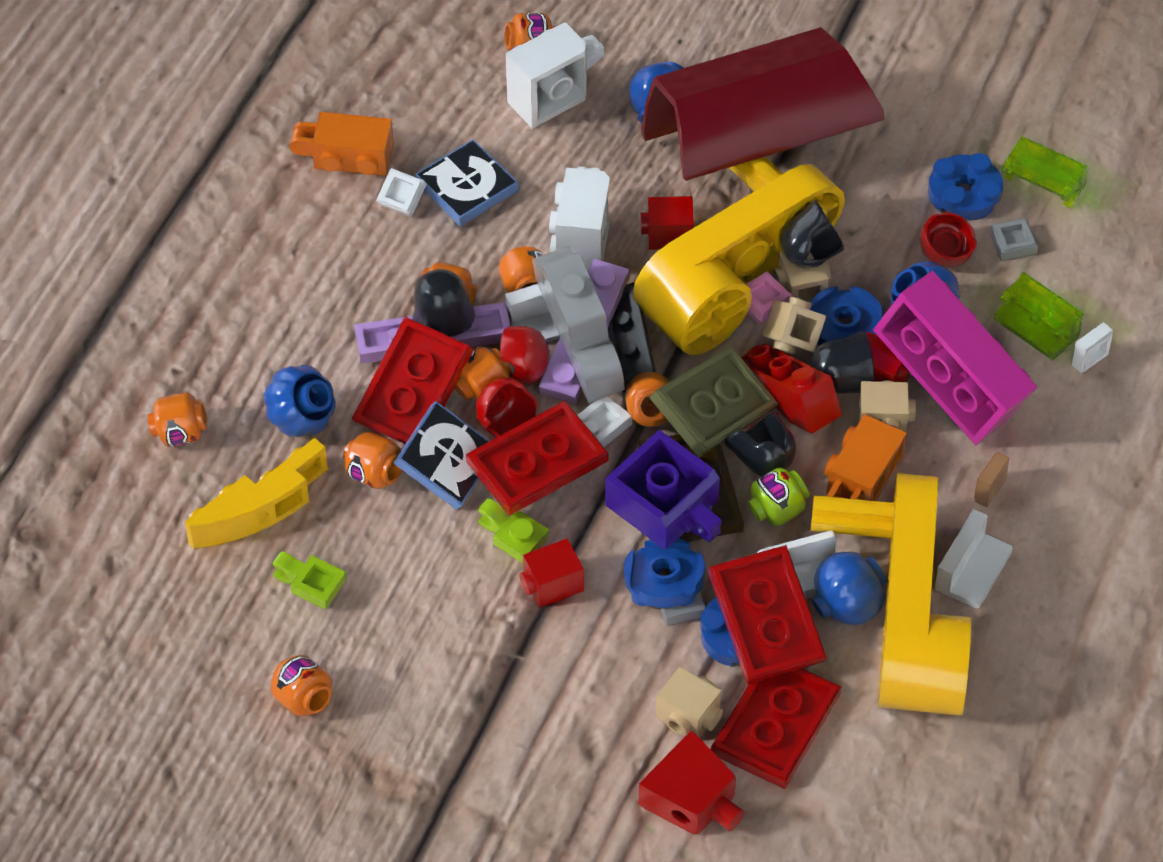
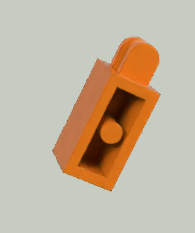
[289,112,394,176]
[824,414,907,501]

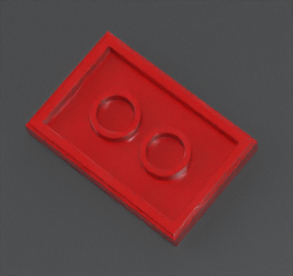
[351,316,474,446]
[466,400,609,516]
[708,545,827,684]
[711,669,842,789]

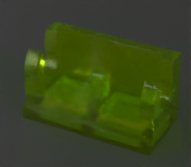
[1002,136,1087,208]
[994,272,1084,361]

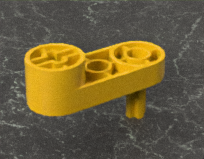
[632,157,845,355]
[811,473,971,716]

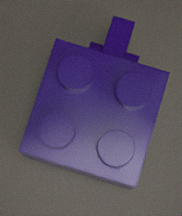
[605,430,721,551]

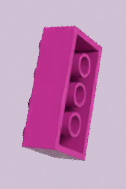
[873,270,1038,446]

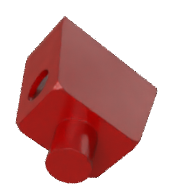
[638,731,744,834]

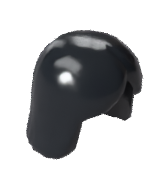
[779,200,844,269]
[412,269,475,337]
[810,331,875,394]
[725,412,796,477]

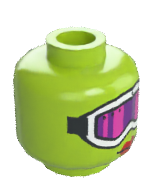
[748,467,810,527]

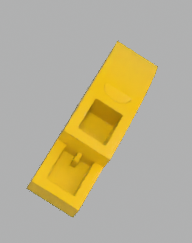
[185,438,328,549]

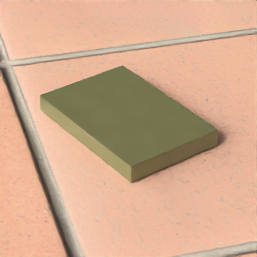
[649,345,779,458]

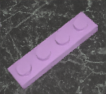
[539,259,630,404]
[354,302,510,364]

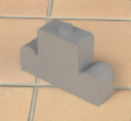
[532,246,625,403]

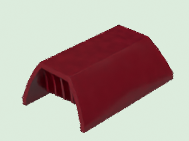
[641,27,885,181]

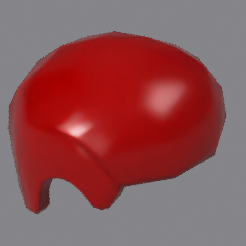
[919,212,977,268]
[500,326,550,386]
[475,377,538,437]

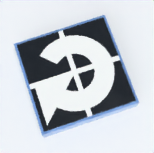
[415,139,519,226]
[393,401,489,510]

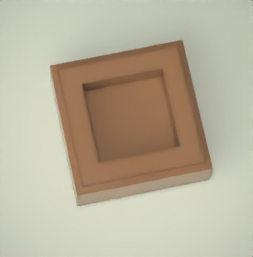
[974,452,1010,508]

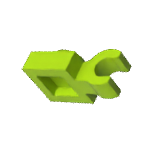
[478,498,549,563]
[272,551,347,610]

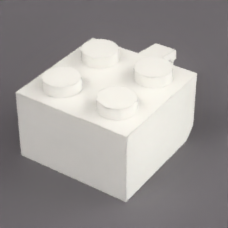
[506,22,604,129]
[549,166,610,272]

